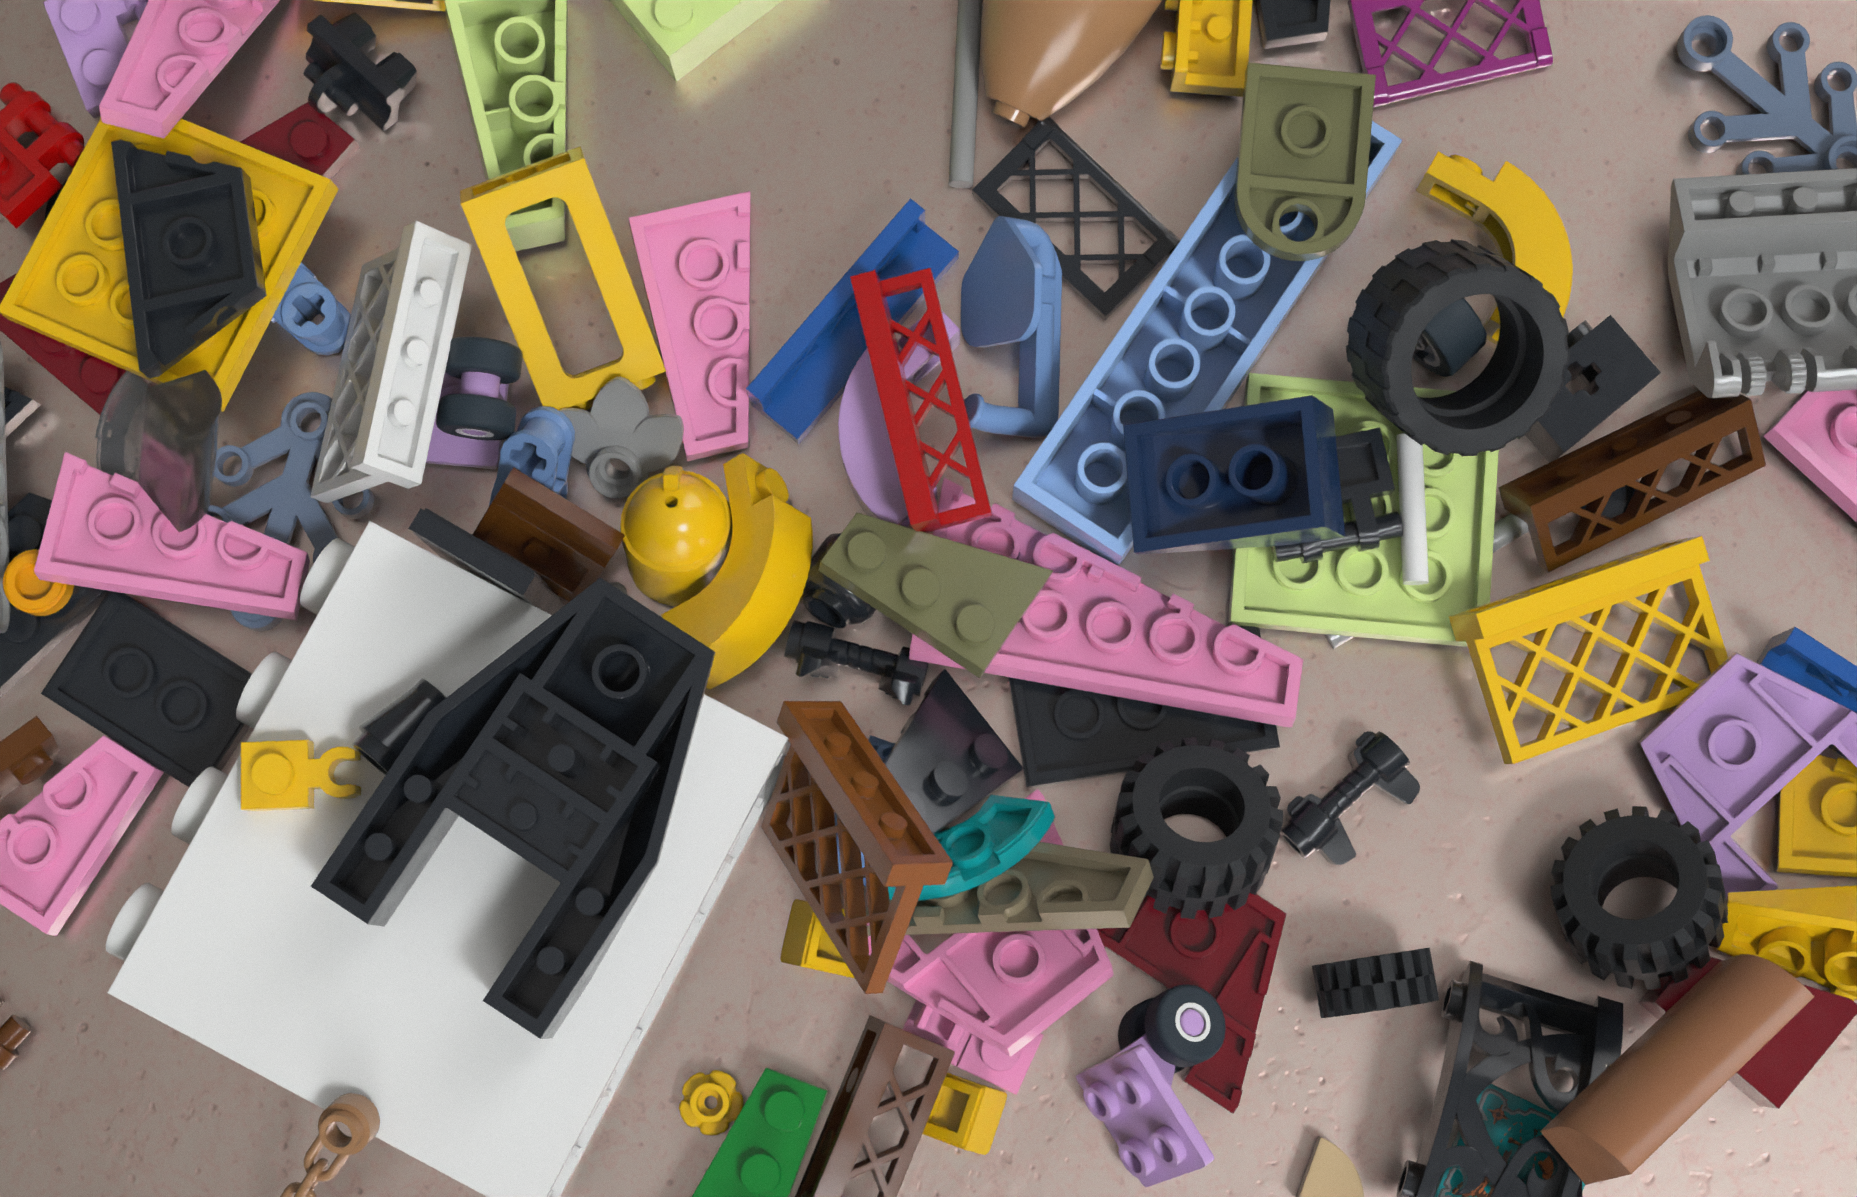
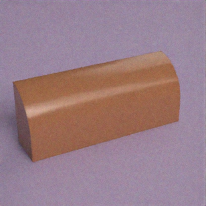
[1540,954,1814,1185]

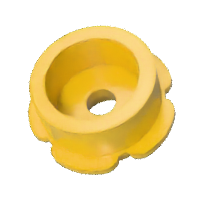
[679,1070,744,1136]

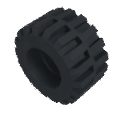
[1110,737,1283,919]
[1550,806,1728,990]

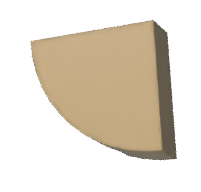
[1296,1136,1364,1197]

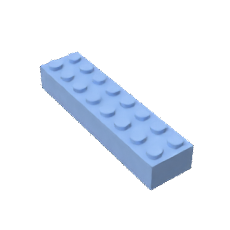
[1012,121,1402,566]

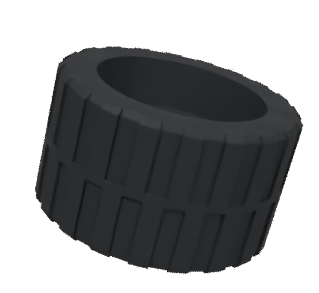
[1346,239,1570,457]

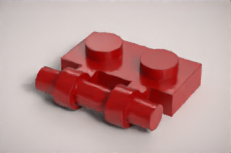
[0,82,85,229]

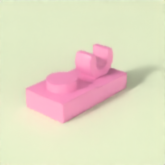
[903,999,1043,1095]

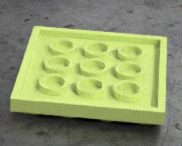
[1228,373,1499,647]

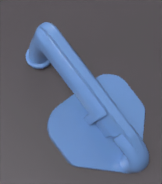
[961,216,1062,438]

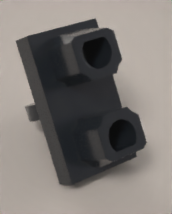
[303,12,417,131]

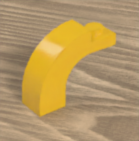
[1416,151,1573,345]
[661,453,813,690]

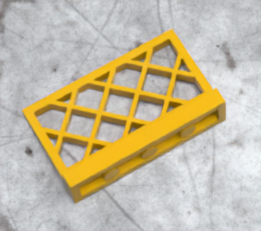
[1449,536,1728,764]

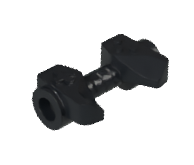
[784,620,929,705]
[1280,731,1420,865]

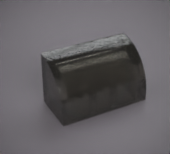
[138,370,222,532]

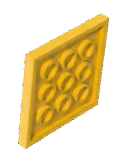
[0,118,339,412]

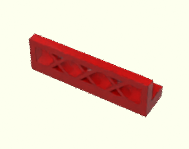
[850,268,993,533]

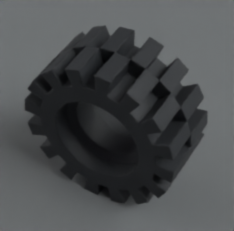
[1312,948,1439,1018]

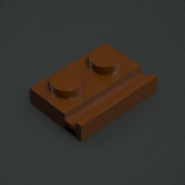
[472,467,625,602]

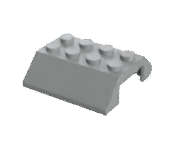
[1668,168,1857,398]

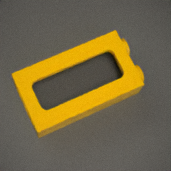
[460,146,666,411]

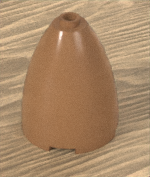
[981,0,1162,127]

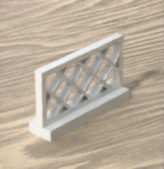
[310,221,472,503]

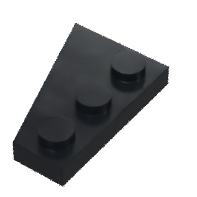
[883,669,1024,835]

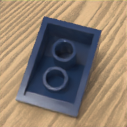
[1123,395,1345,555]

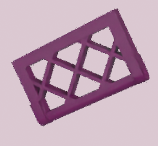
[1348,0,1553,108]

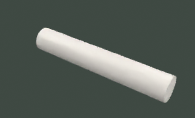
[1396,433,1429,585]

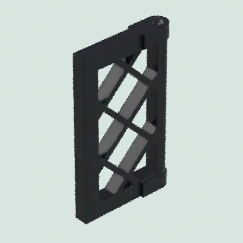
[972,116,1180,320]

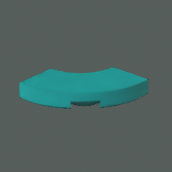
[888,795,1055,901]

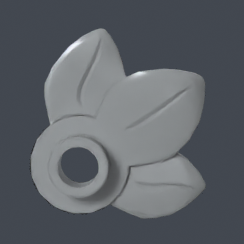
[560,377,684,498]

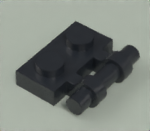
[1271,427,1403,563]

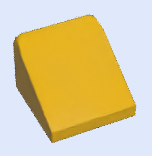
[780,899,855,978]
[922,1072,1007,1155]

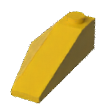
[1717,885,1857,1001]

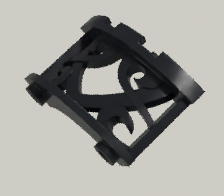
[1397,961,1624,1197]

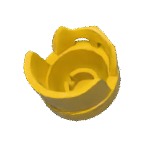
[620,466,733,606]

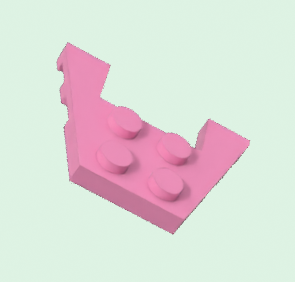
[868,789,1114,1057]

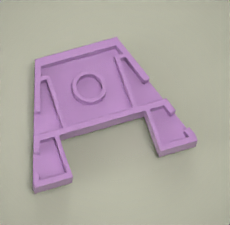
[1640,652,1857,900]

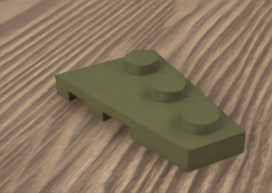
[818,513,1053,678]

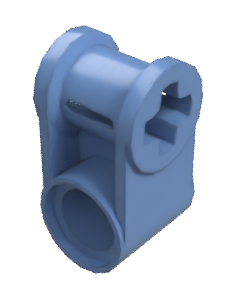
[271,262,351,356]
[489,406,575,506]

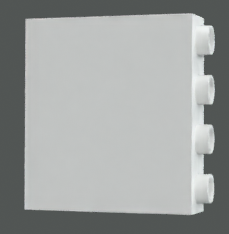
[106,521,791,1197]

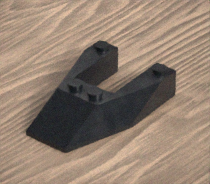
[311,578,715,1039]

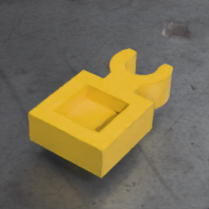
[241,740,361,811]

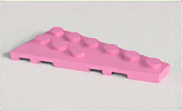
[909,478,1303,728]

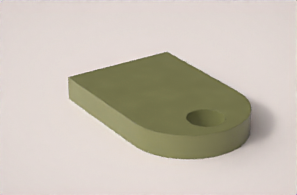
[1234,62,1376,261]

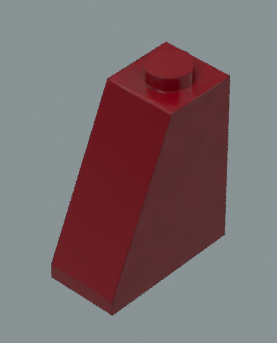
[1638,956,1857,1109]

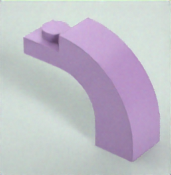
[838,311,960,527]

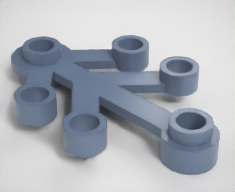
[1677,15,1857,175]
[200,392,374,632]

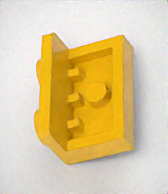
[1160,0,1253,97]

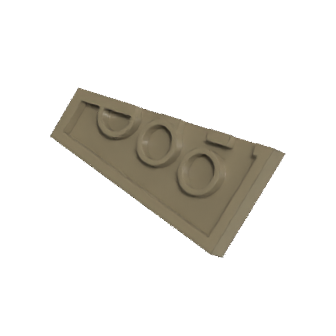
[866,827,1154,936]

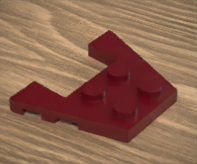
[1097,893,1286,1114]

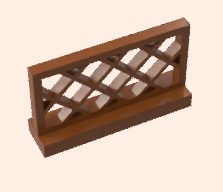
[761,701,953,994]

